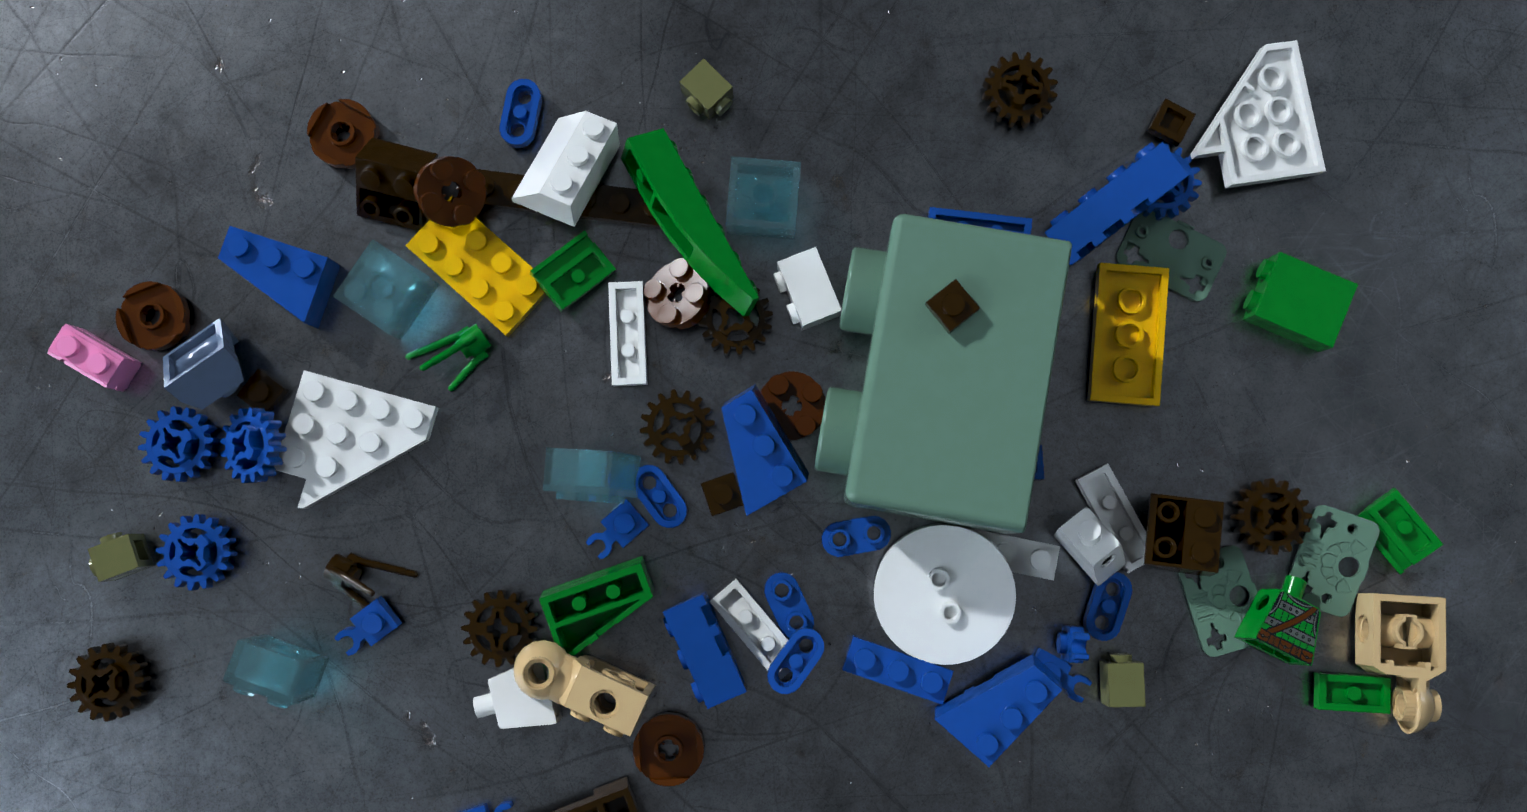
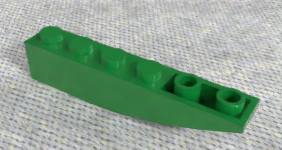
[621,128,759,317]

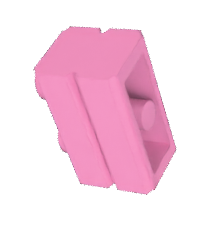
[47,324,142,392]

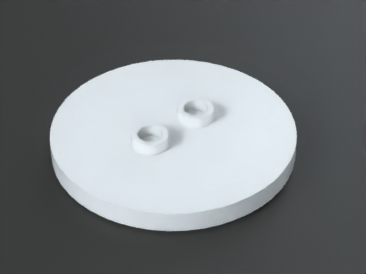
[874,523,1016,665]

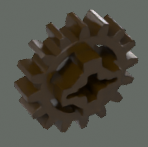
[982,52,1058,128]
[698,288,773,357]
[640,389,716,465]
[1230,478,1312,555]
[461,589,540,667]
[67,643,151,722]

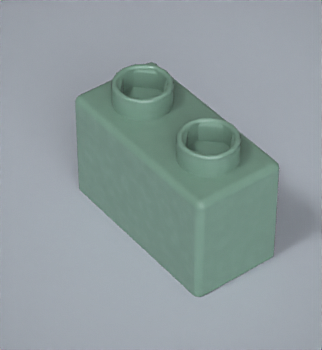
[814,214,1072,534]

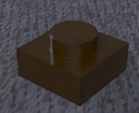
[1146,98,1196,147]
[925,279,980,334]
[236,368,289,412]
[701,472,744,517]

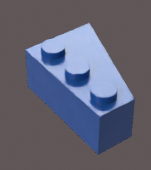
[218,226,341,329]
[721,384,809,516]
[663,591,747,709]
[934,654,1062,767]

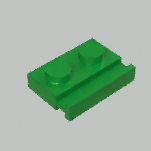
[530,230,616,313]
[1357,488,1444,575]

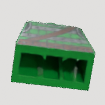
[1234,575,1321,666]

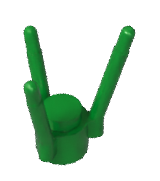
[406,323,492,392]

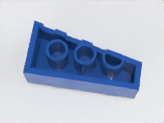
[1045,142,1189,265]

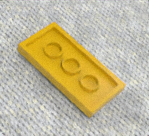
[405,196,546,337]
[1087,263,1169,407]

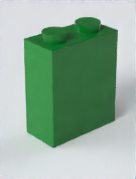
[1243,252,1358,352]

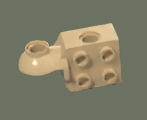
[1355,593,1446,734]
[513,640,656,737]

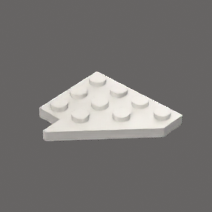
[1190,40,1326,189]
[274,370,439,509]

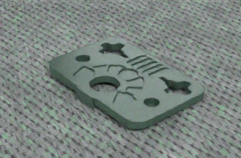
[1115,211,1227,302]
[1289,505,1380,617]
[1177,545,1258,657]

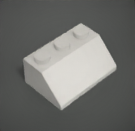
[512,111,620,227]

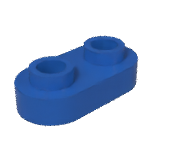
[499,79,542,148]
[631,465,688,528]
[821,516,891,557]
[764,572,814,638]
[1083,572,1132,641]
[767,627,824,694]

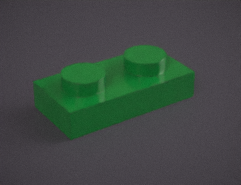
[1313,672,1391,714]

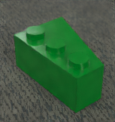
[539,556,654,656]

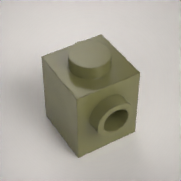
[679,58,734,120]
[88,532,155,582]
[1099,653,1146,707]

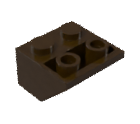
[355,138,438,231]
[1144,493,1224,577]

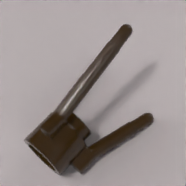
[323,552,418,608]

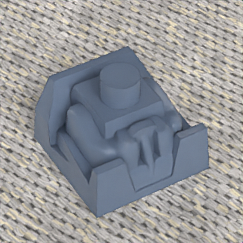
[163,318,243,410]

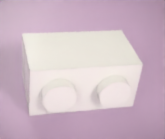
[773,247,841,331]

